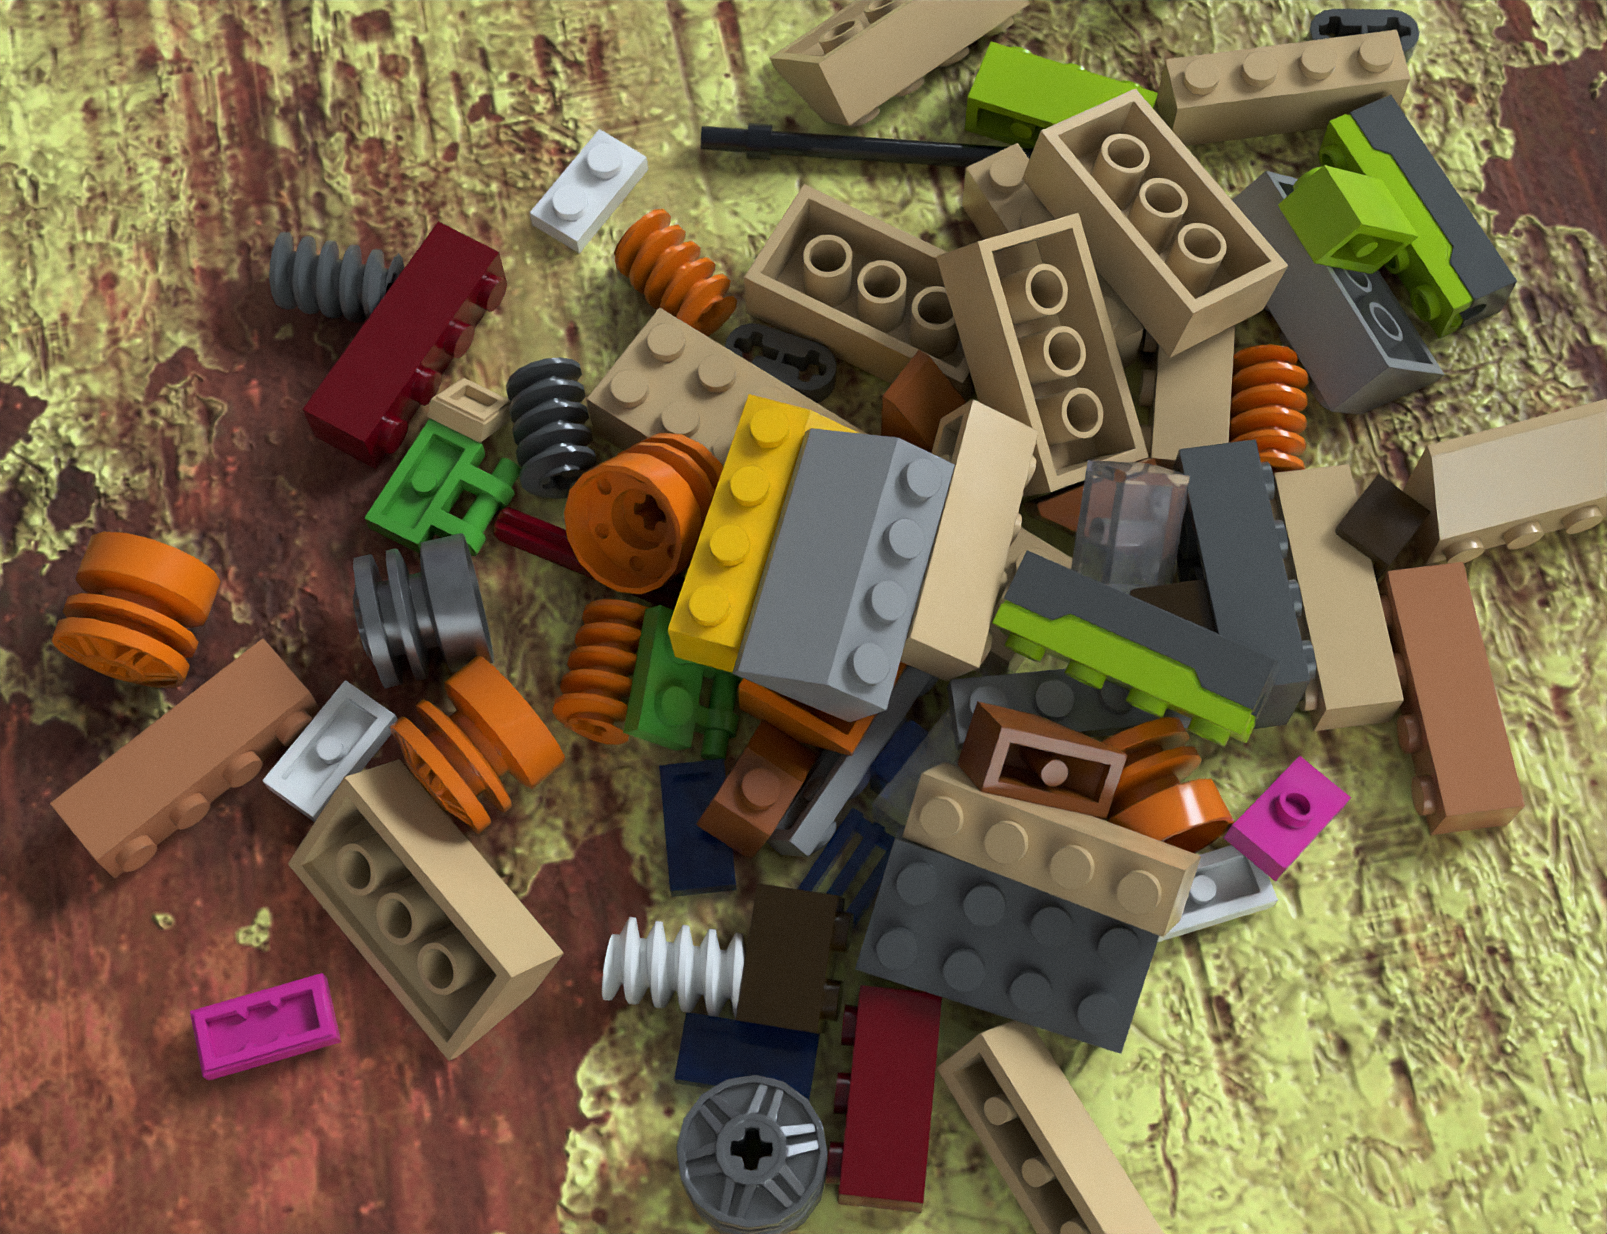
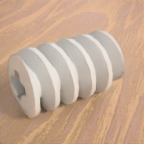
[602,917,746,1019]

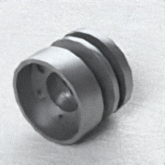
[353,533,494,688]
[676,1075,827,1234]

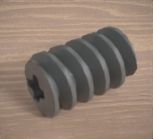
[269,231,405,323]
[506,357,597,499]

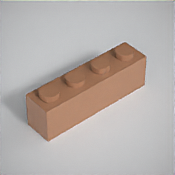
[1378,562,1525,835]
[50,638,321,878]

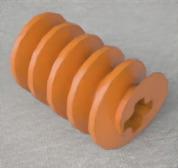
[614,208,737,337]
[1229,344,1309,475]
[552,599,649,745]

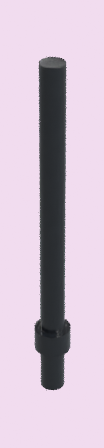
[701,123,1034,168]

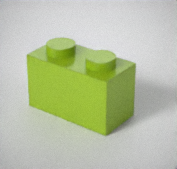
[1278,165,1419,274]

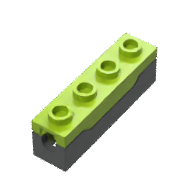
[1318,95,1517,339]
[992,550,1281,746]

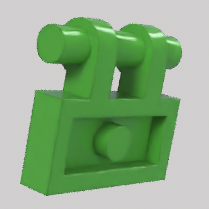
[364,418,521,556]
[623,605,743,762]

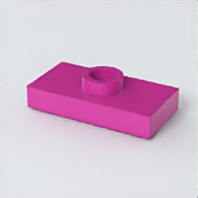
[1223,756,1351,882]
[190,973,341,1081]

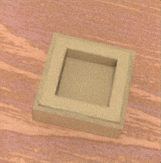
[427,378,511,443]

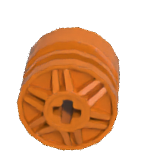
[564,433,723,594]
[51,531,221,689]
[389,656,565,834]
[1094,717,1235,854]

